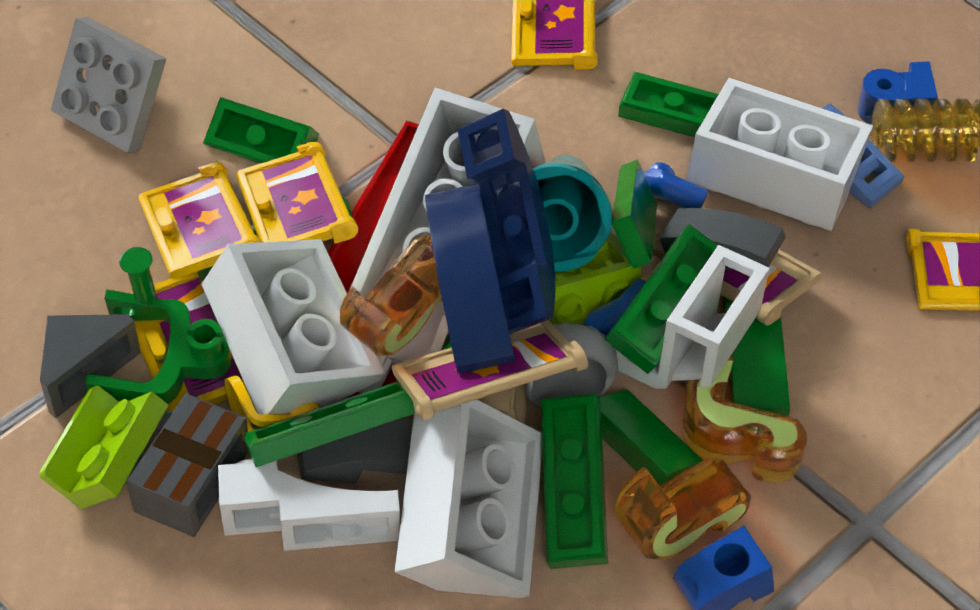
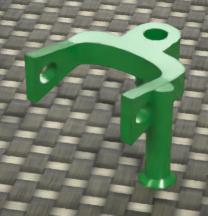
[85,247,232,404]

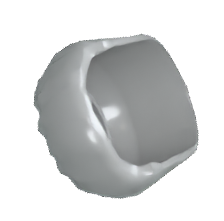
[525,322,618,408]

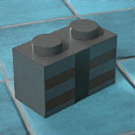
[126,393,248,537]

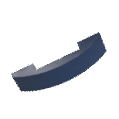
[457,108,556,334]
[425,184,515,374]

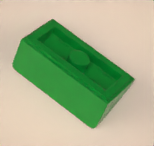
[203,97,319,164]
[599,390,705,495]

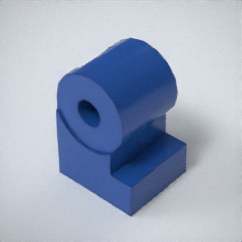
[858,61,938,128]
[673,526,774,610]

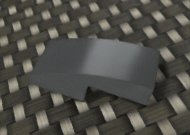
[659,208,786,270]
[297,417,413,484]

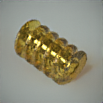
[871,99,980,162]

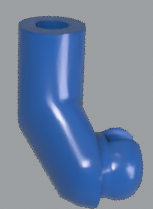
[644,162,709,208]

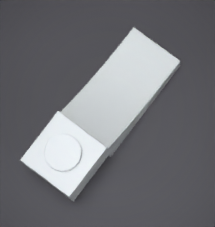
[218,459,400,551]

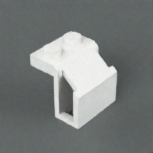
[615,245,769,389]

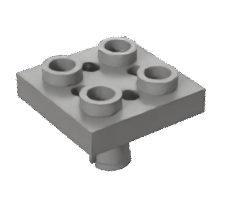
[51,17,167,153]

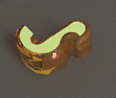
[340,234,442,356]
[681,356,807,483]
[614,458,751,560]

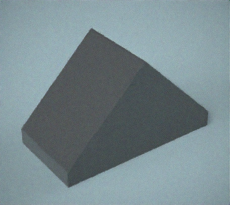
[40,314,141,418]

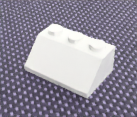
[686,78,873,231]
[201,239,385,414]
[395,399,543,598]

